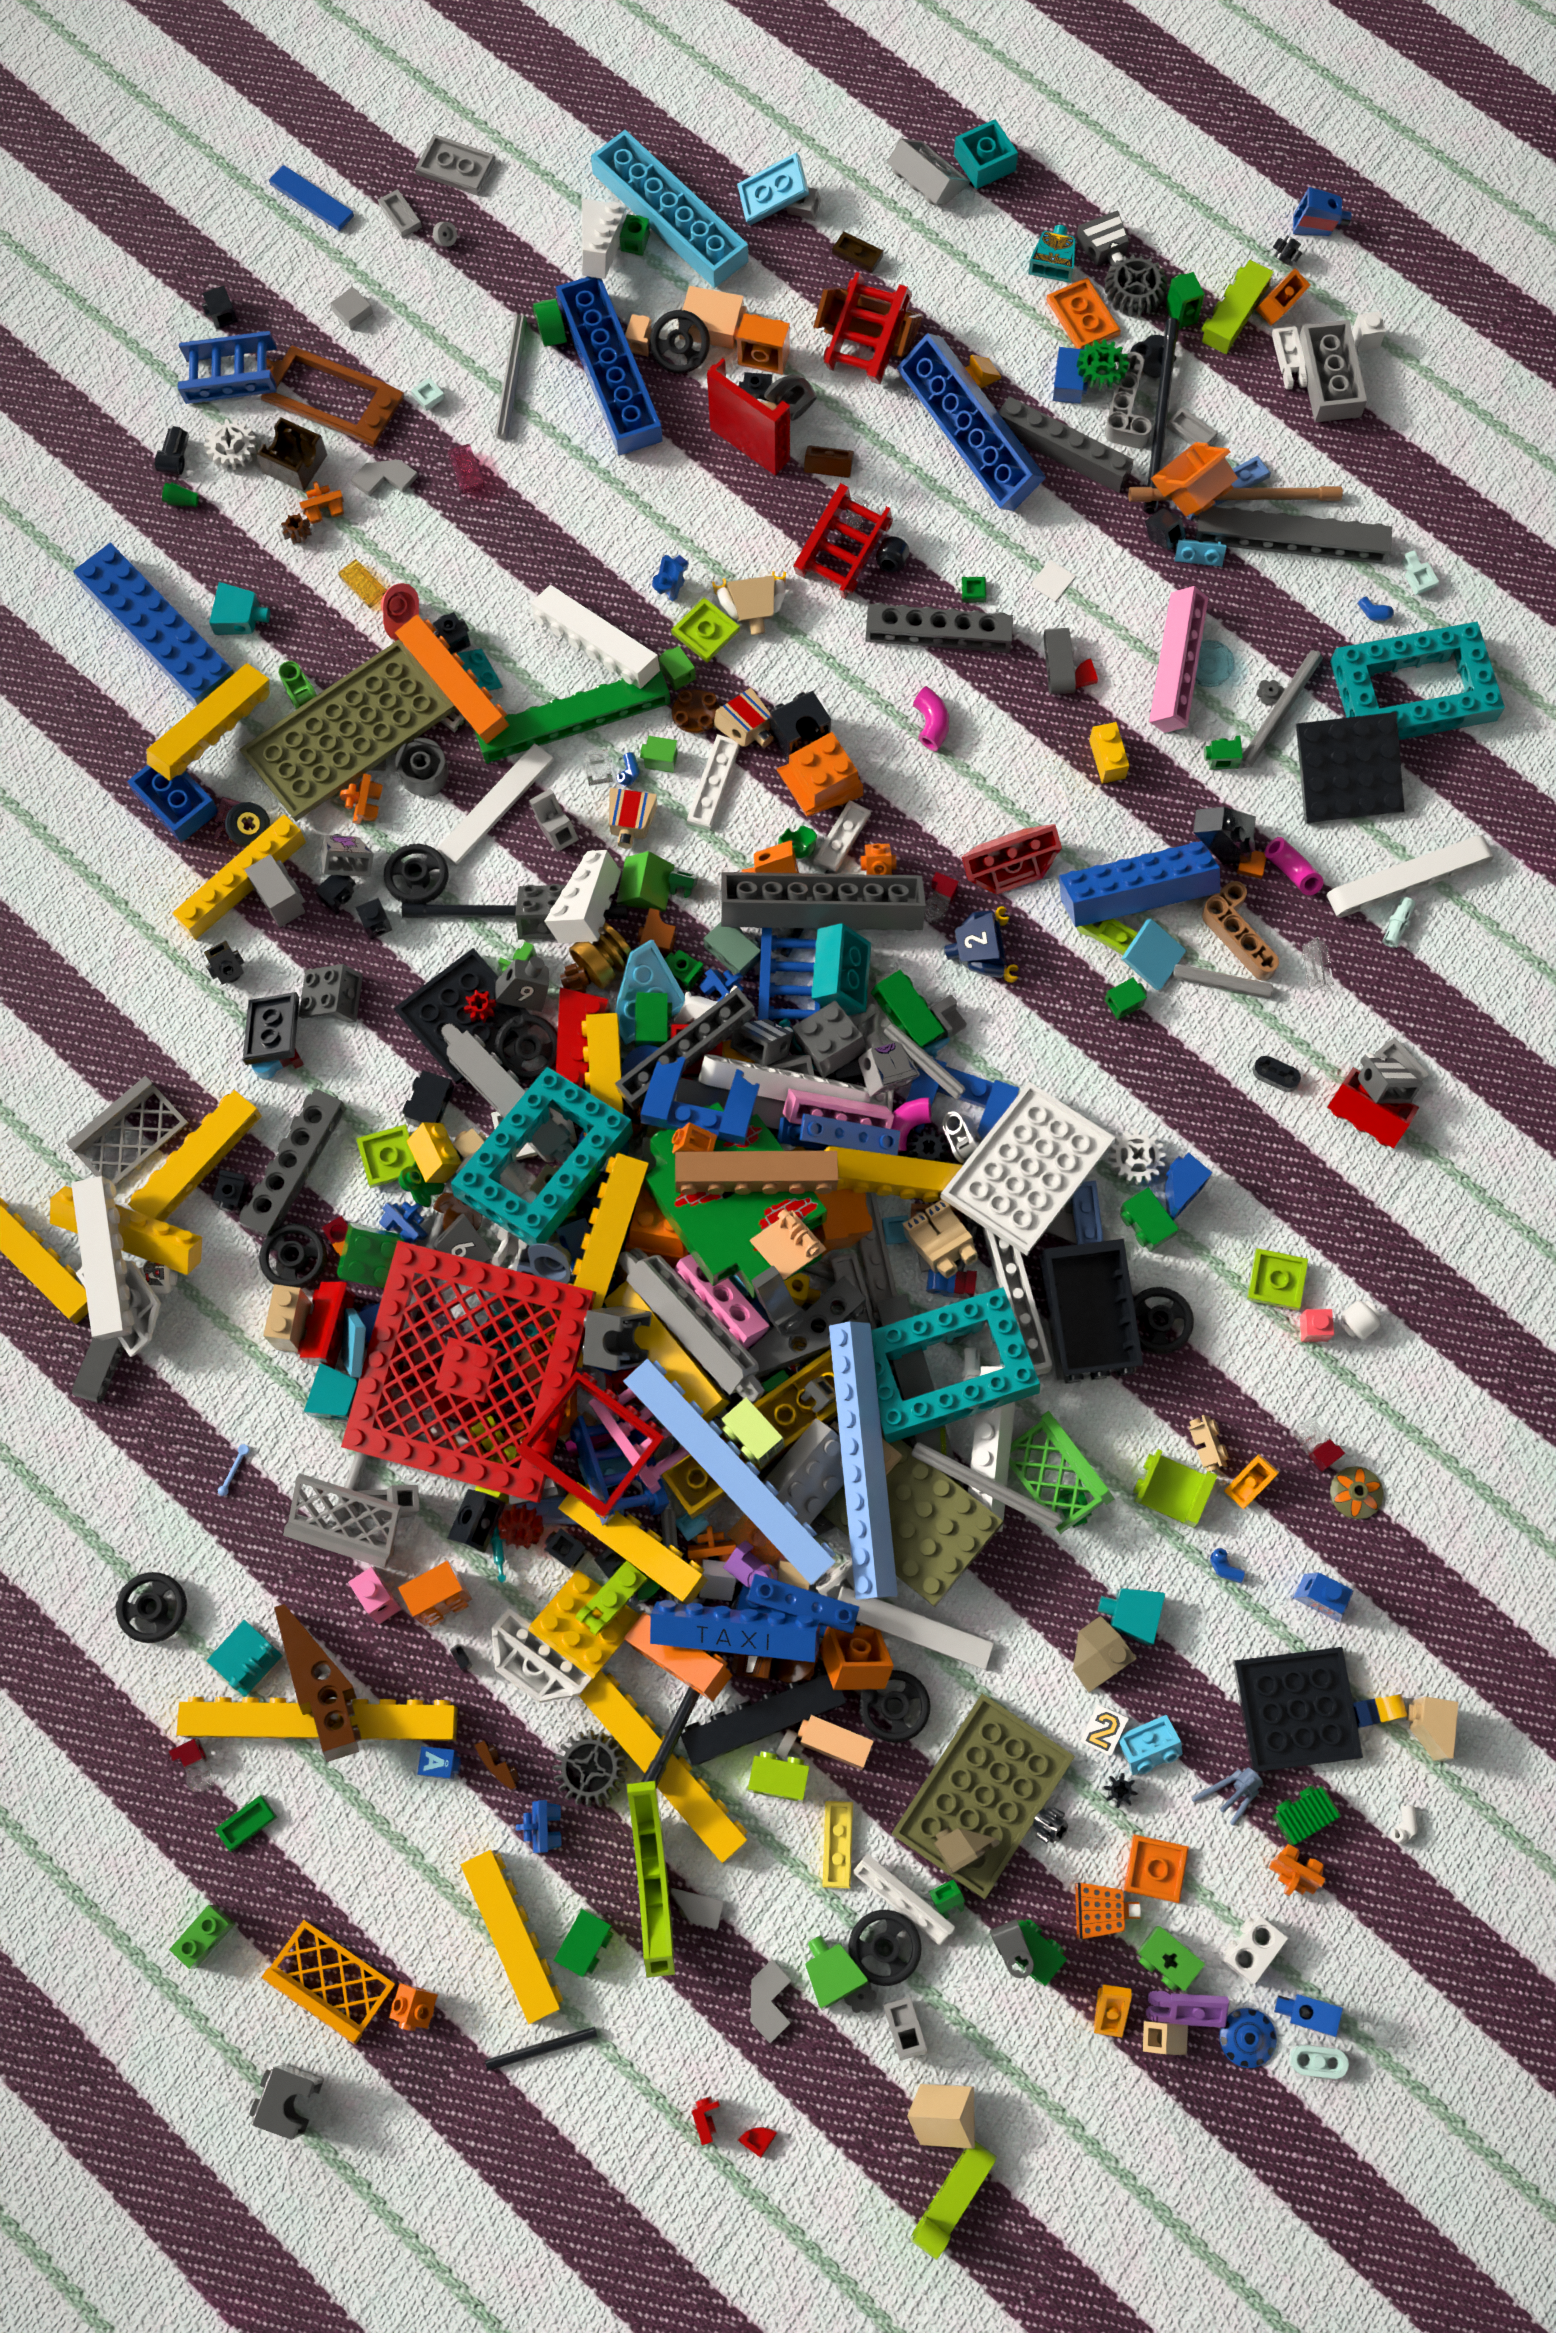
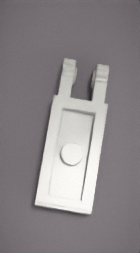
[1272,326,1308,390]

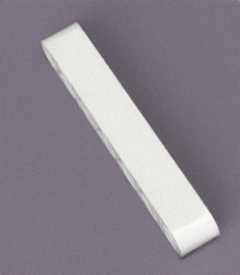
[1327,835,1494,918]
[698,1054,872,1104]

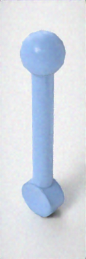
[218,1444,250,1496]

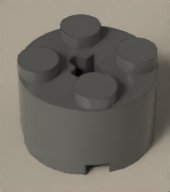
[395,738,449,796]

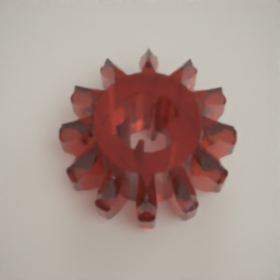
[498,1503,544,1550]

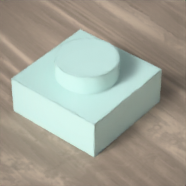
[411,377,445,411]

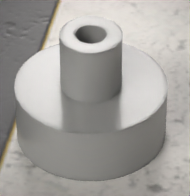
[433,222,457,246]
[776,1729,804,1759]

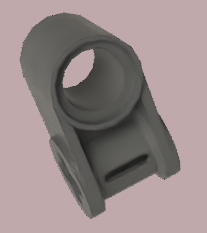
[990,1919,1034,1979]

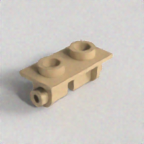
[1189,1415,1229,1472]

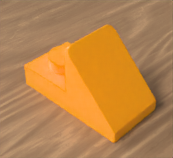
[965,355,1001,389]
[1224,1454,1279,1510]
[1094,1985,1132,2037]

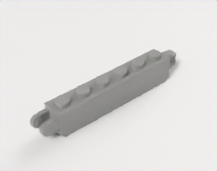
[441,1023,574,1165]
[618,1248,765,1403]

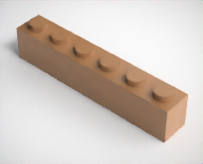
[675,1151,838,1195]

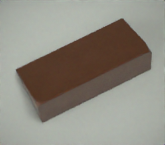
[804,445,854,478]

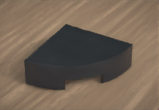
[450,1644,473,1672]

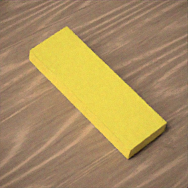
[822,1801,853,1889]

